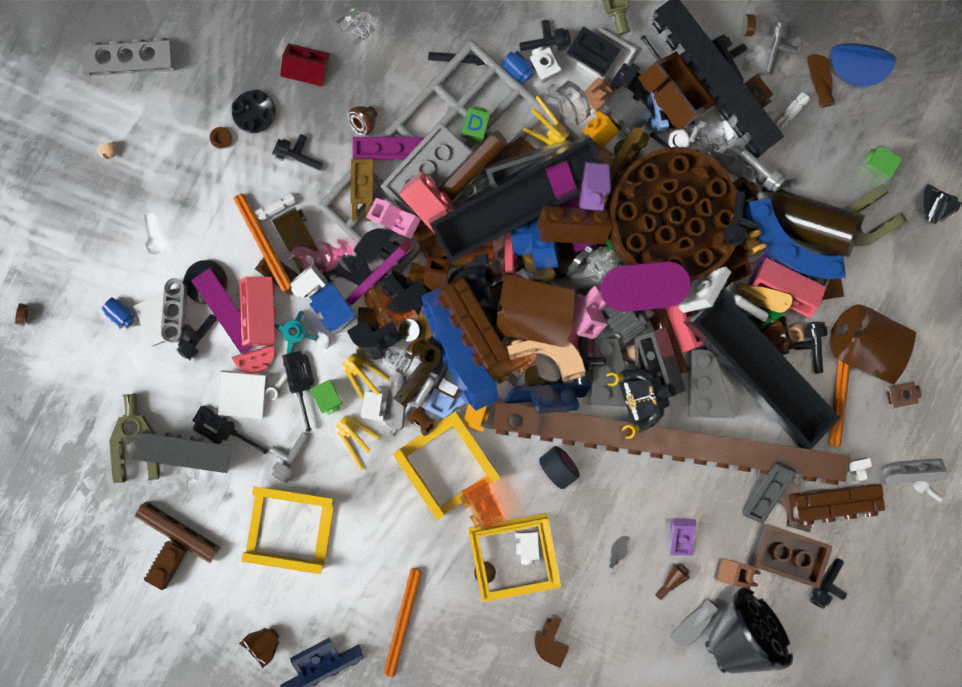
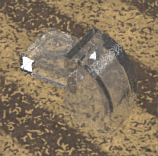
[539,80,591,126]

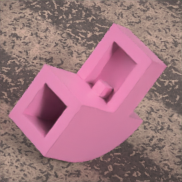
[366,198,421,239]
[572,285,608,339]

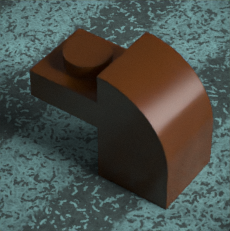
[534,614,569,668]

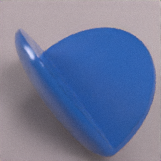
[831,43,897,87]

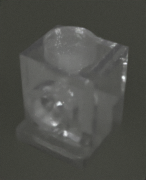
[741,45,772,76]
[697,120,735,155]
[376,345,414,376]

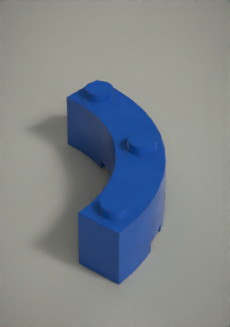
[743,199,846,279]
[421,286,499,411]

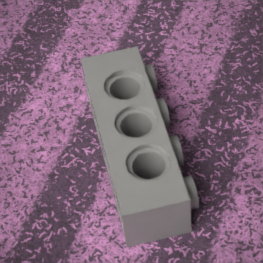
[81,38,175,77]

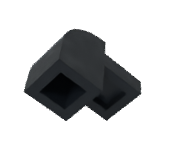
[612,63,648,101]
[353,228,406,264]
[377,274,428,314]
[347,320,402,360]

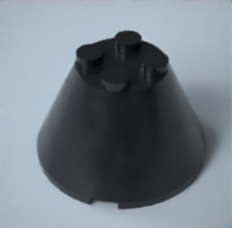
[705,588,793,673]

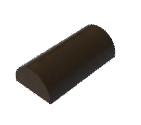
[771,189,865,258]

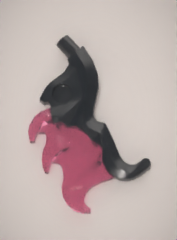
[289,239,389,297]

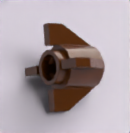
[760,316,795,355]
[239,627,280,669]

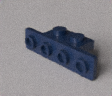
[505,383,592,414]
[280,637,364,687]

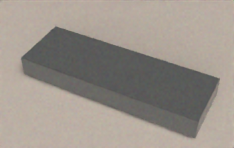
[743,461,796,524]

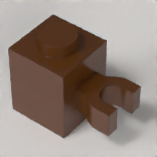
[408,256,450,292]

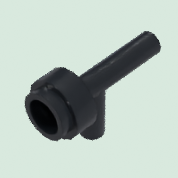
[519,20,571,51]
[711,34,747,81]
[272,134,323,171]
[724,191,758,245]
[176,314,217,361]
[794,322,828,374]
[574,336,606,384]
[809,558,847,609]

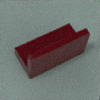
[280,43,330,86]

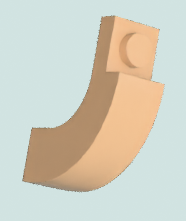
[507,339,585,382]

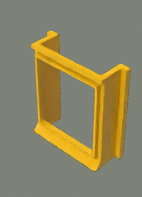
[392,412,500,521]
[241,486,335,574]
[468,513,561,602]

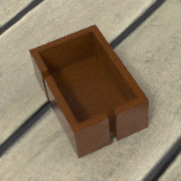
[638,51,717,130]

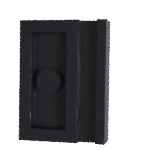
[566,26,621,78]

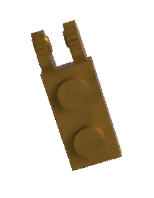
[609,127,650,185]
[350,159,374,221]
[736,230,767,259]

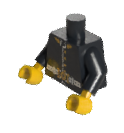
[606,368,676,439]

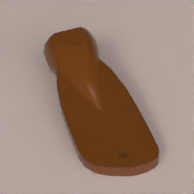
[807,54,835,108]

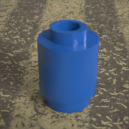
[503,51,536,83]
[101,297,135,329]

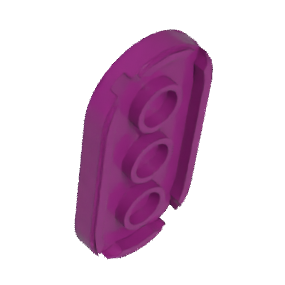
[599,261,690,312]

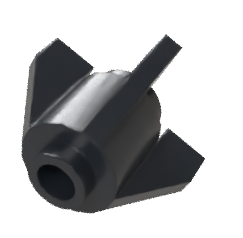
[923,184,962,224]
[460,253,502,299]

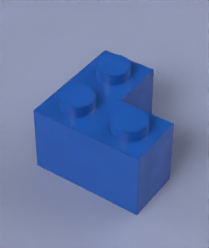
[510,218,560,269]
[309,281,358,333]

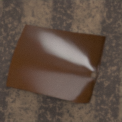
[496,274,575,347]
[830,304,916,385]

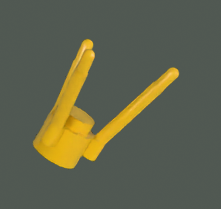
[523,96,569,145]
[342,353,390,399]
[335,415,381,470]

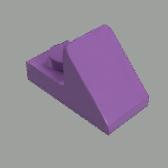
[579,162,610,210]
[670,519,696,556]

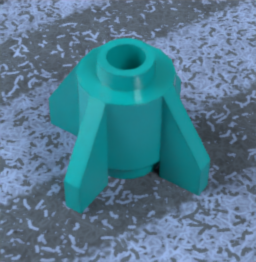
[274,311,318,353]

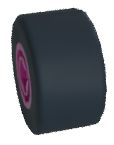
[539,446,580,489]

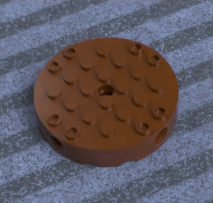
[605,147,738,281]

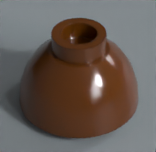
[348,106,377,135]

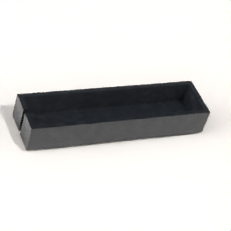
[651,0,785,159]
[428,134,611,263]
[683,290,840,450]

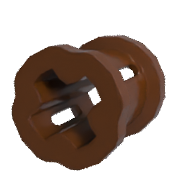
[408,407,437,436]

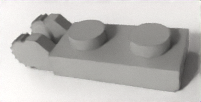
[881,459,948,485]

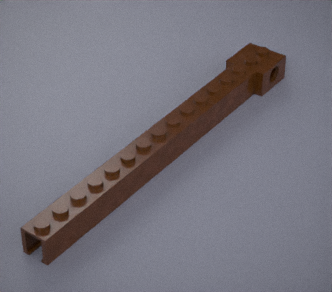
[491,402,850,485]

